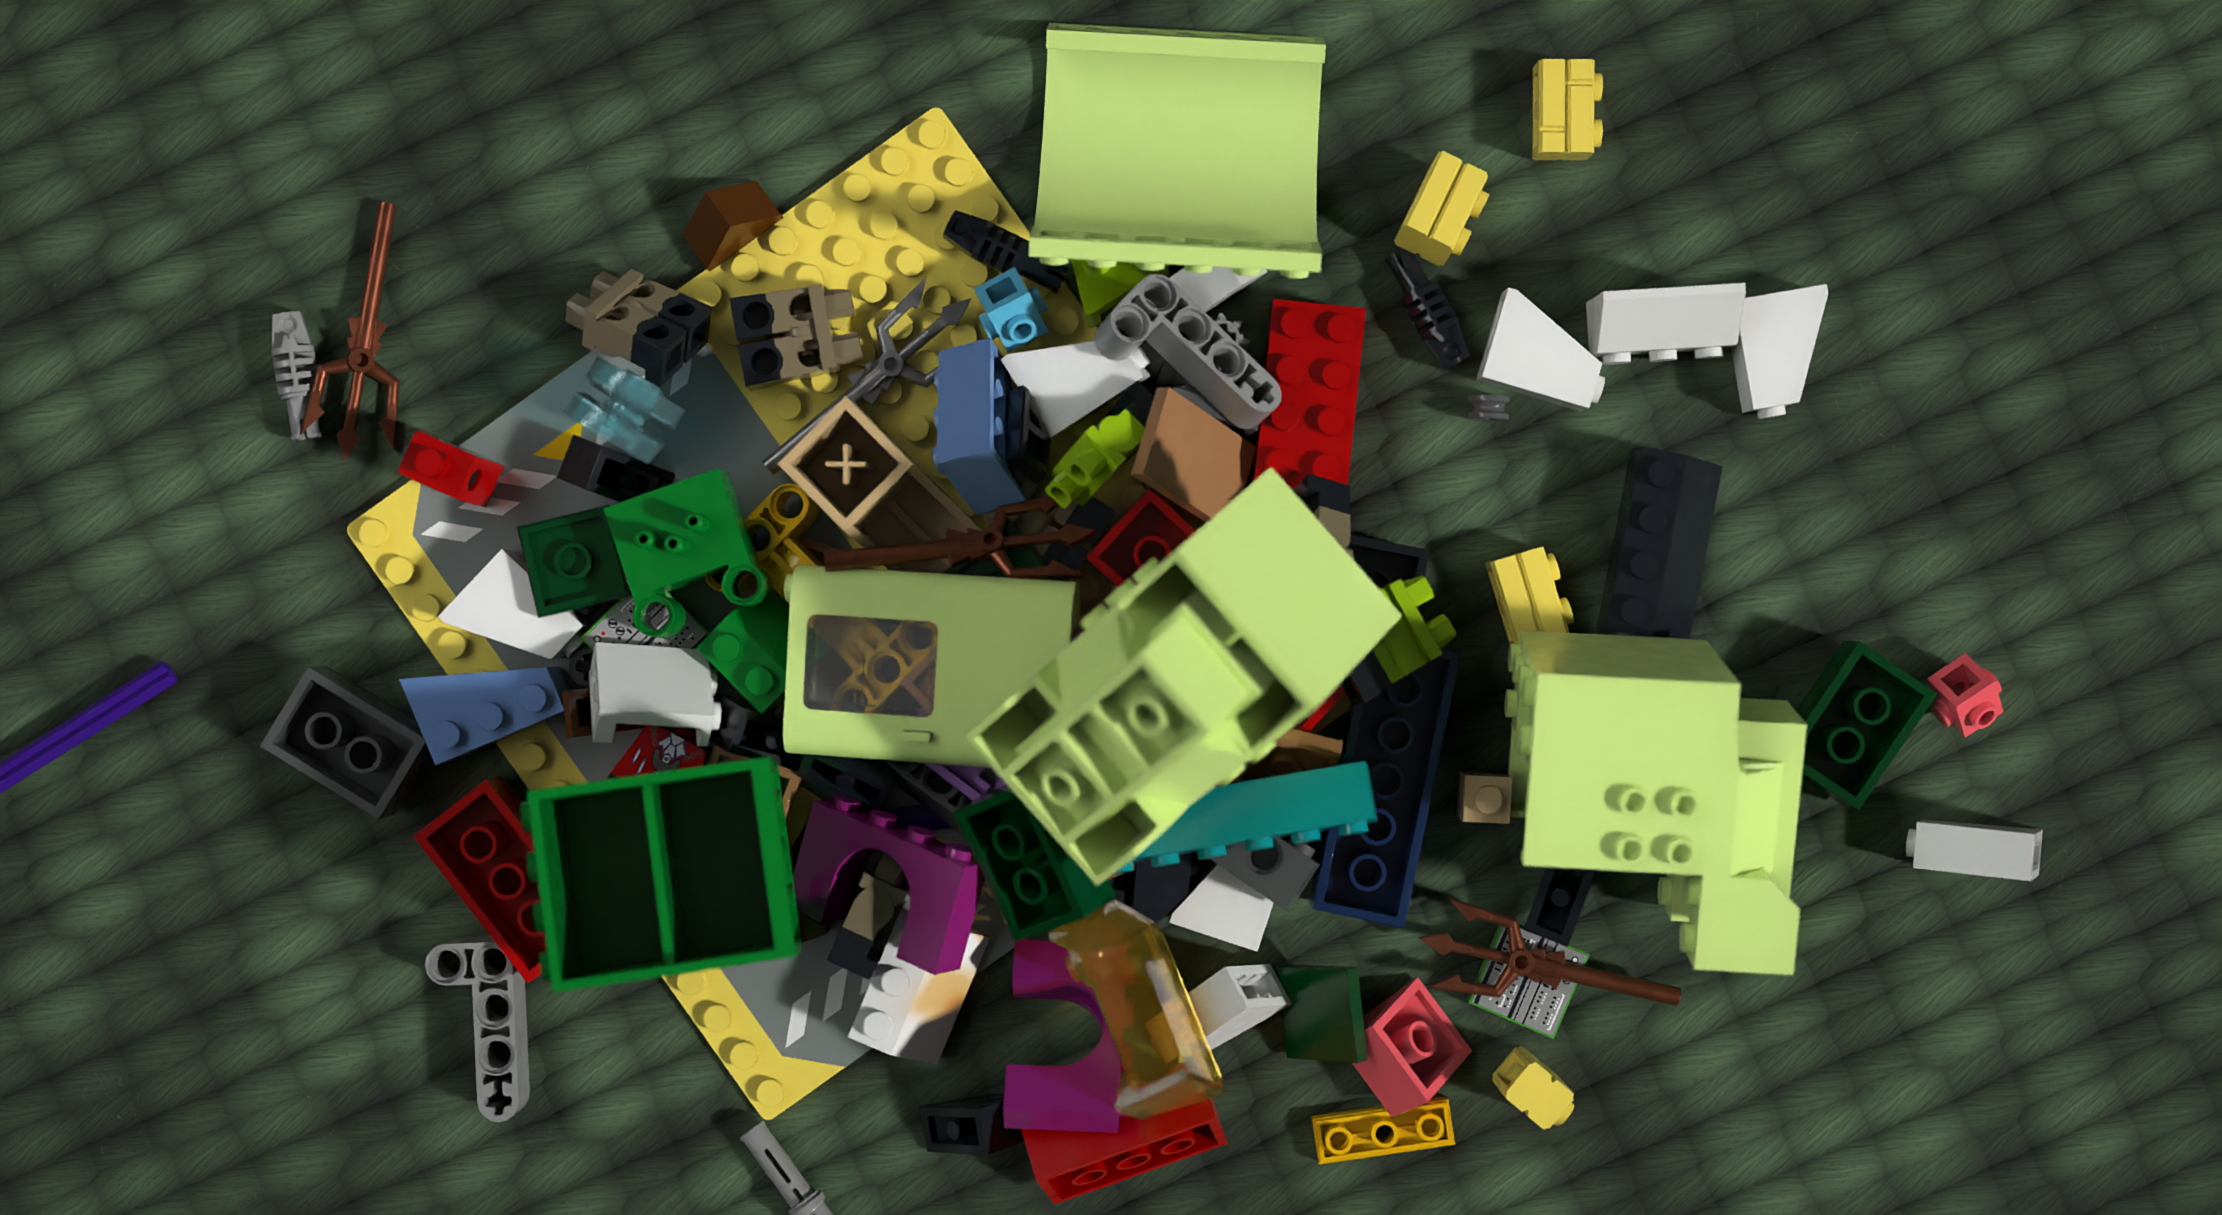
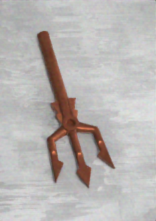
[299,202,400,462]
[824,496,1096,579]
[1418,897,1681,1006]

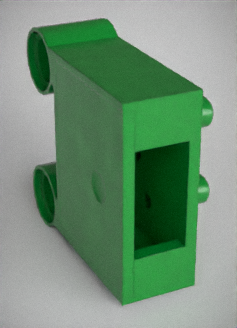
[603,467,773,638]

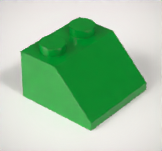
[696,588,834,714]

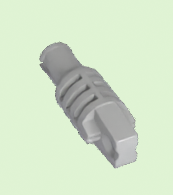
[271,311,322,441]

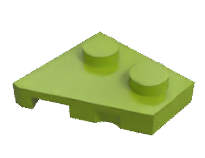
[1071,259,1170,329]

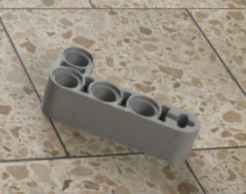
[1094,274,1282,429]
[425,936,530,1122]

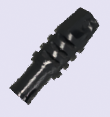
[943,210,1069,295]
[1384,248,1471,369]

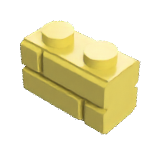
[1532,59,1603,160]
[1394,151,1489,266]
[1485,546,1574,644]
[1492,1045,1574,1130]

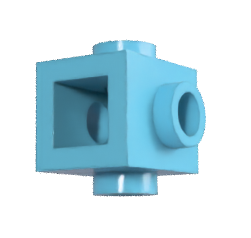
[974,267,1049,353]

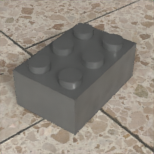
[260,665,431,819]

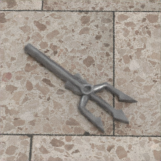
[762,276,971,475]

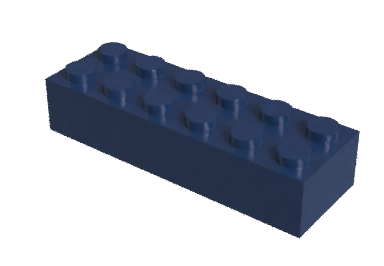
[1309,649,1461,928]

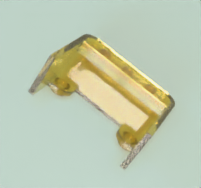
[1048,899,1225,1119]

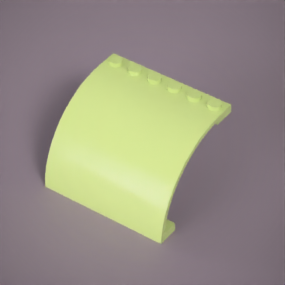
[1029,23,1326,278]

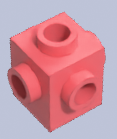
[1927,653,2003,738]

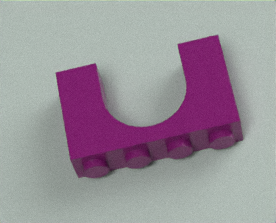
[793,794,985,975]
[1003,938,1135,1133]

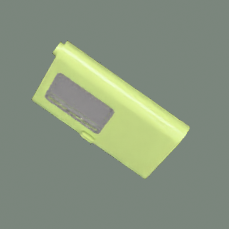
[783,565,1080,768]

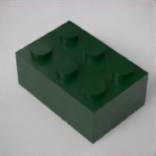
[1796,640,1937,810]
[954,785,1116,942]

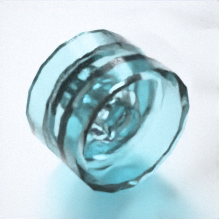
[564,356,687,466]

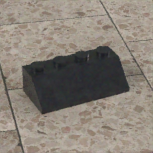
[1596,446,1723,639]

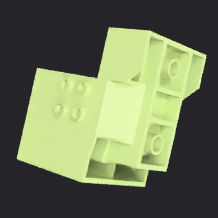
[965,467,1402,886]
[1505,630,1807,975]

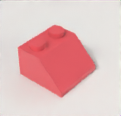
[1352,977,1472,1117]

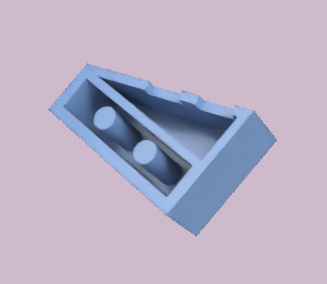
[933,338,1027,515]
[399,666,569,765]

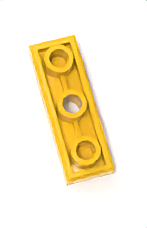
[1311,1096,1455,1164]

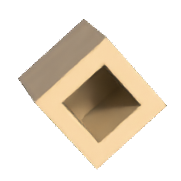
[1456,771,1512,824]

